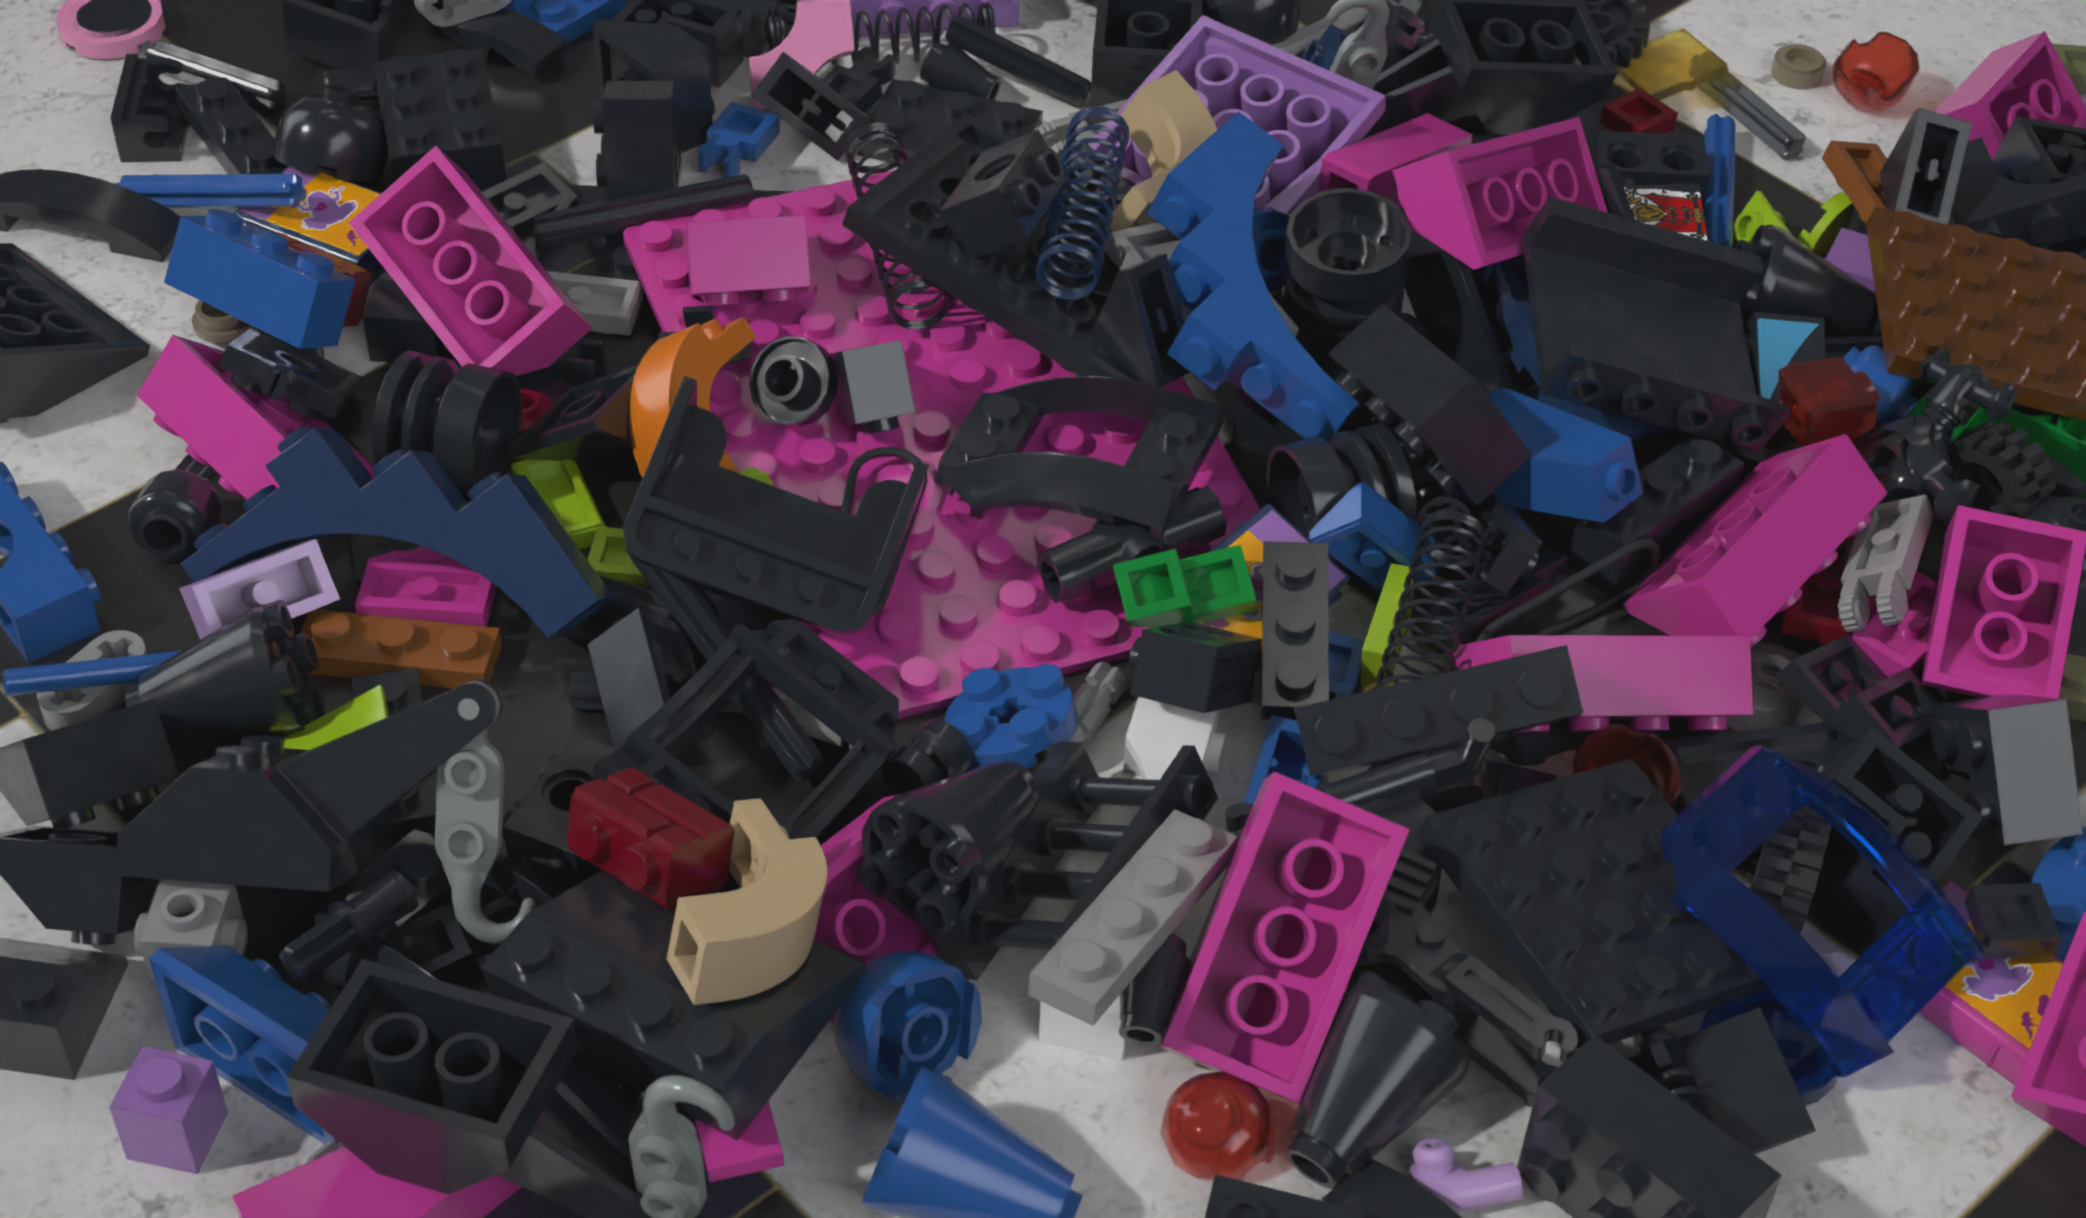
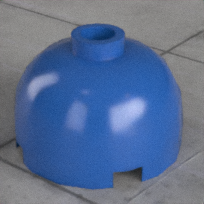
[834,951,982,1103]

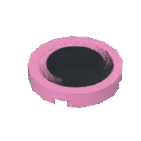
[56,0,166,60]

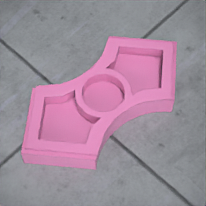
[748,0,855,112]

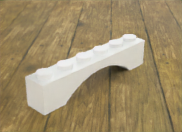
[1039,697,1227,1060]

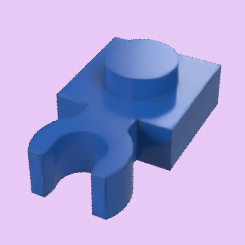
[698,102,780,178]

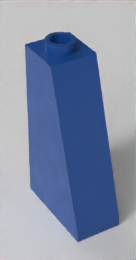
[1427,387,1643,523]

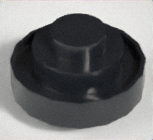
[749,336,839,427]

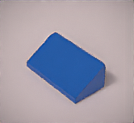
[1309,482,1436,593]

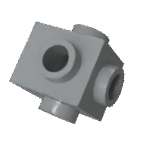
[134,879,247,986]

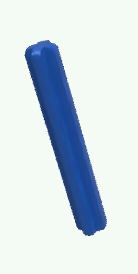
[1703,114,1736,247]
[115,174,307,208]

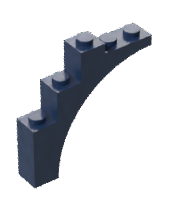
[181,426,615,638]

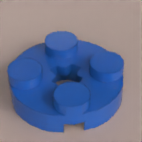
[944,664,1078,770]

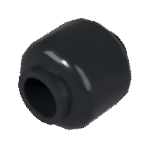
[128,469,221,563]

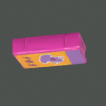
[1865,881,2064,1086]

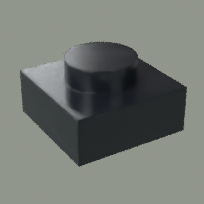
[1964,883,2061,959]

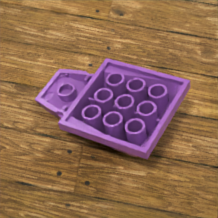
[1088,15,1386,214]

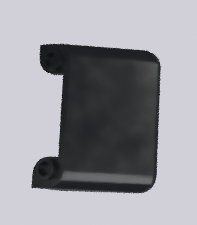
[623,376,929,635]

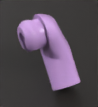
[1410,1138,1523,1211]

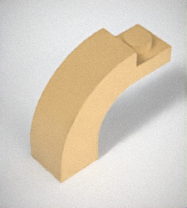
[1110,70,1217,231]
[667,798,827,1005]

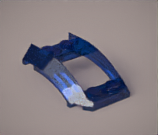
[1660,745,1985,1077]

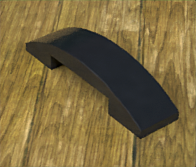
[0,169,181,262]

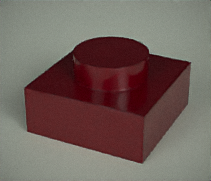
[1600,88,1678,134]

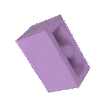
[179,539,340,640]

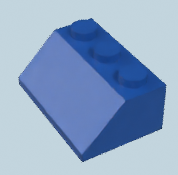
[149,946,339,1145]

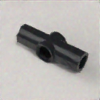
[1037,486,1227,603]

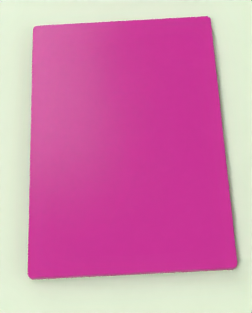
[623,170,1260,720]

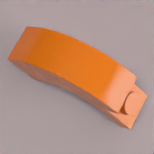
[629,317,756,478]

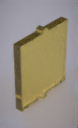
[1615,28,1728,100]

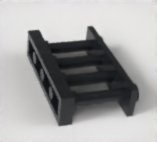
[931,741,1218,981]

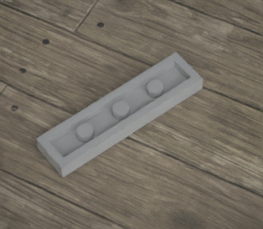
[1028,810,1237,1026]

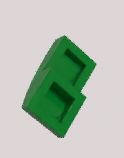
[1113,544,1258,627]

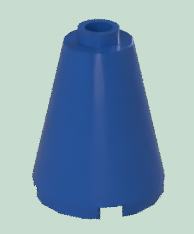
[861,1067,1083,1218]

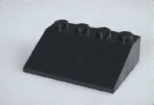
[0,243,150,423]
[481,870,866,1141]

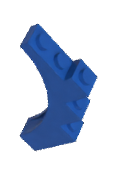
[1147,111,1359,443]

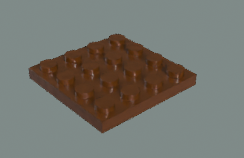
[1866,207,2086,421]

